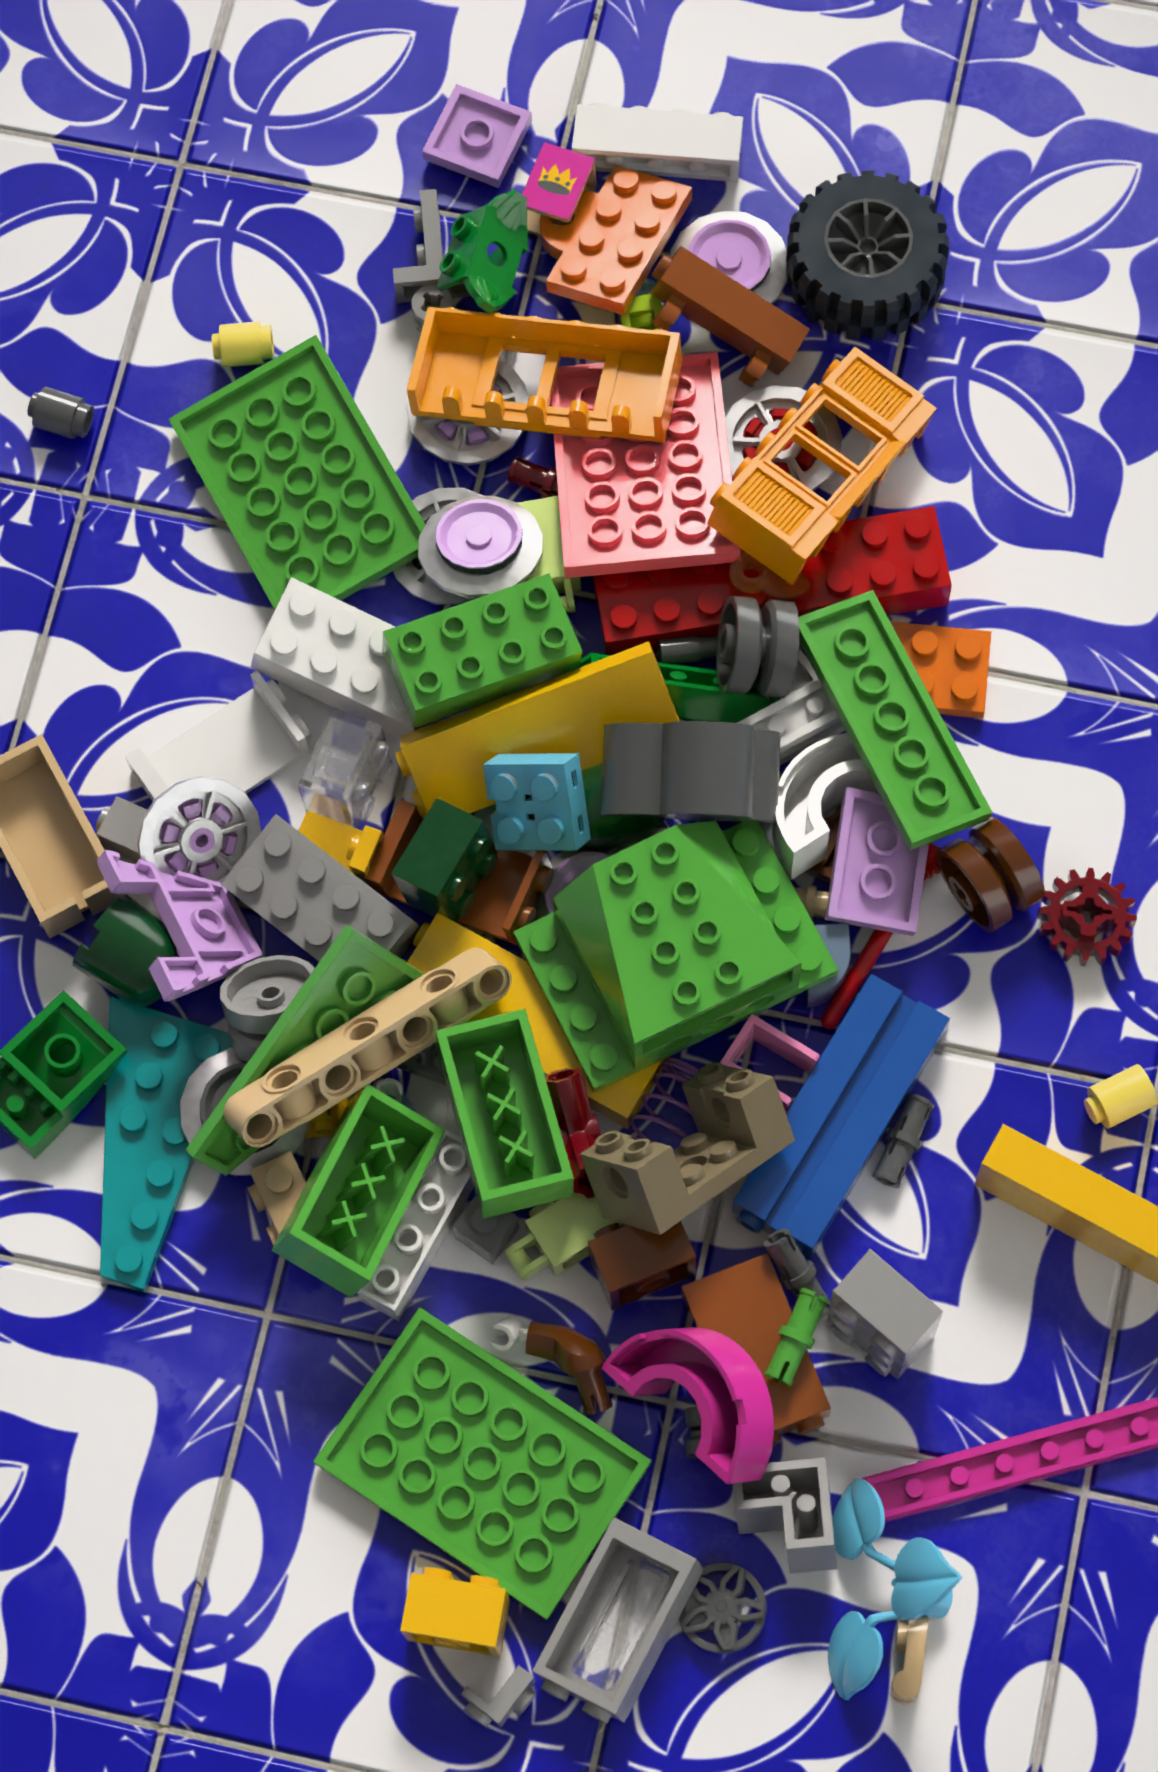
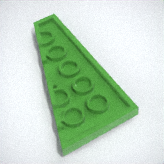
[186,924,424,1176]

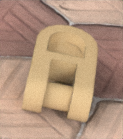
[891,1616,929,1704]

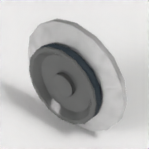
[180,1048,310,1176]

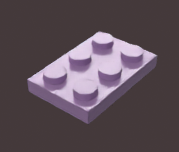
[825,787,929,936]

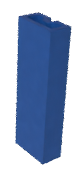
[732,974,950,1258]

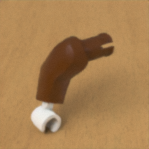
[491,1316,613,1415]

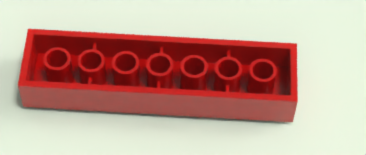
[592,506,952,655]

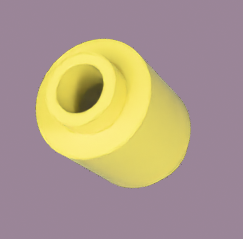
[212,321,274,367]

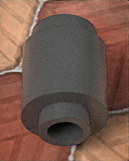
[27,386,94,439]

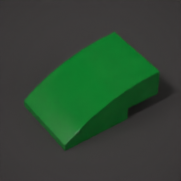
[0,990,127,1160]

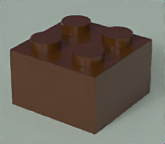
[588,1221,696,1311]

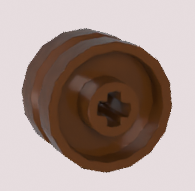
[936,817,1045,934]

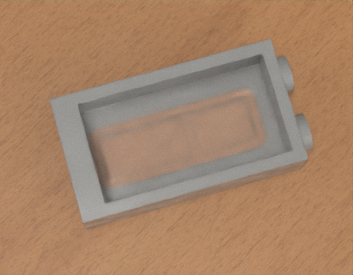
[532,1517,704,1724]

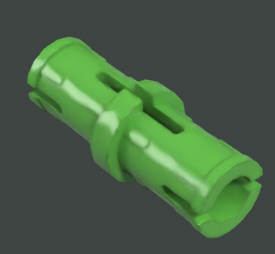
[764,1288,829,1387]

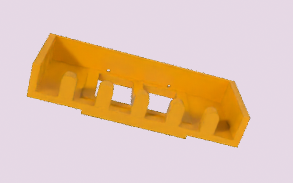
[406,307,683,443]
[707,347,937,585]

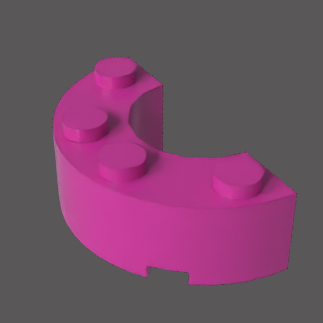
[602,1327,774,1484]

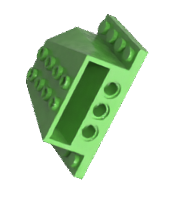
[513,820,839,1093]

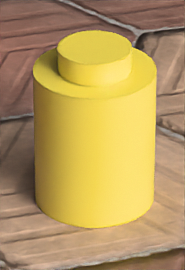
[1084,1064,1158,1129]

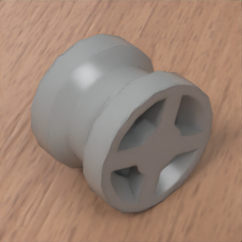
[411,284,454,332]

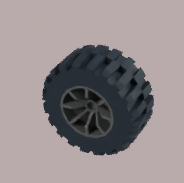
[786,170,949,340]

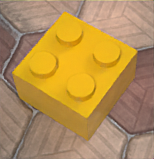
[400,1567,510,1657]

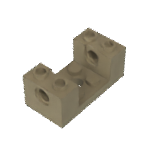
[580,1063,795,1235]

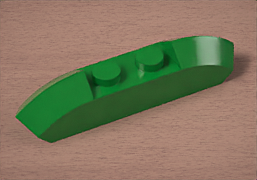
[579,653,779,723]

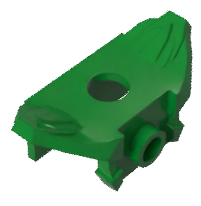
[437,189,528,314]

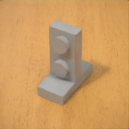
[393,189,471,303]

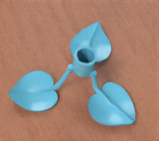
[828,1478,962,1701]

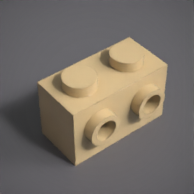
[247,1151,306,1245]

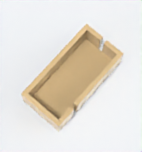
[0,734,128,939]

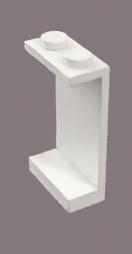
[125,670,310,802]

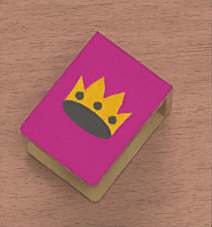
[522,142,597,237]

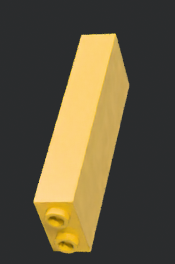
[396,641,680,817]
[402,913,668,1129]
[974,1124,1158,1284]

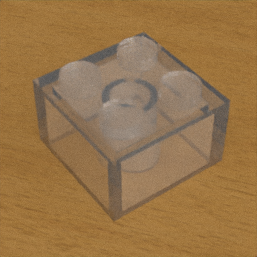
[297,707,393,829]

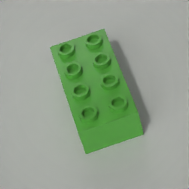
[382,573,583,728]
[436,1009,574,1219]
[271,1084,445,1298]

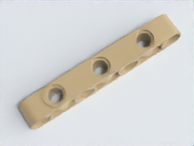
[223,948,512,1147]

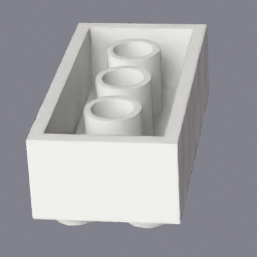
[250,577,415,739]

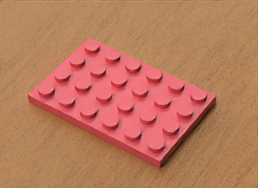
[551,352,741,578]

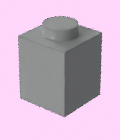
[96,796,147,863]

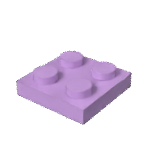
[422,84,532,188]

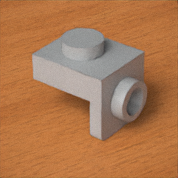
[461,1665,537,1728]

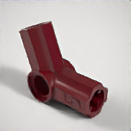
[545,1068,601,1199]

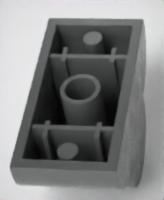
[601,721,781,824]

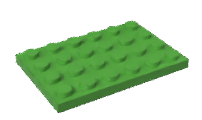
[169,335,426,610]
[313,1307,652,1622]

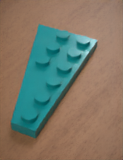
[100,996,232,1293]

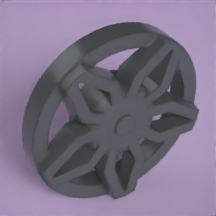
[679,1563,767,1654]

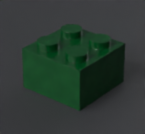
[391,798,498,922]

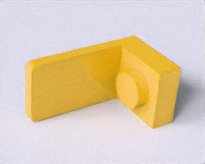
[298,811,385,880]

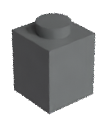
[452,1196,519,1265]

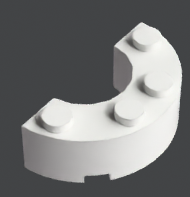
[772,733,878,880]

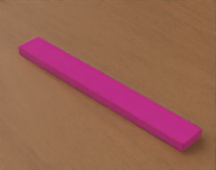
[862,1397,1158,1523]

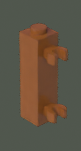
[650,246,810,388]

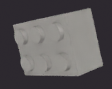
[827,1249,944,1380]

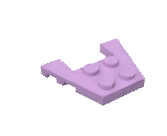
[96,850,263,1001]

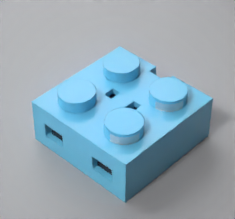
[483,753,591,851]

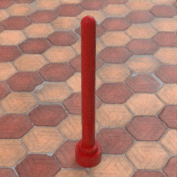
[821,843,941,1030]

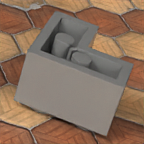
[733,1457,838,1573]

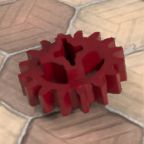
[1037,867,1137,967]

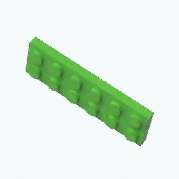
[798,590,992,851]

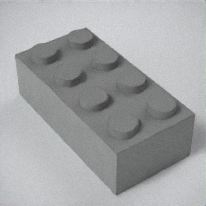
[221,814,420,962]

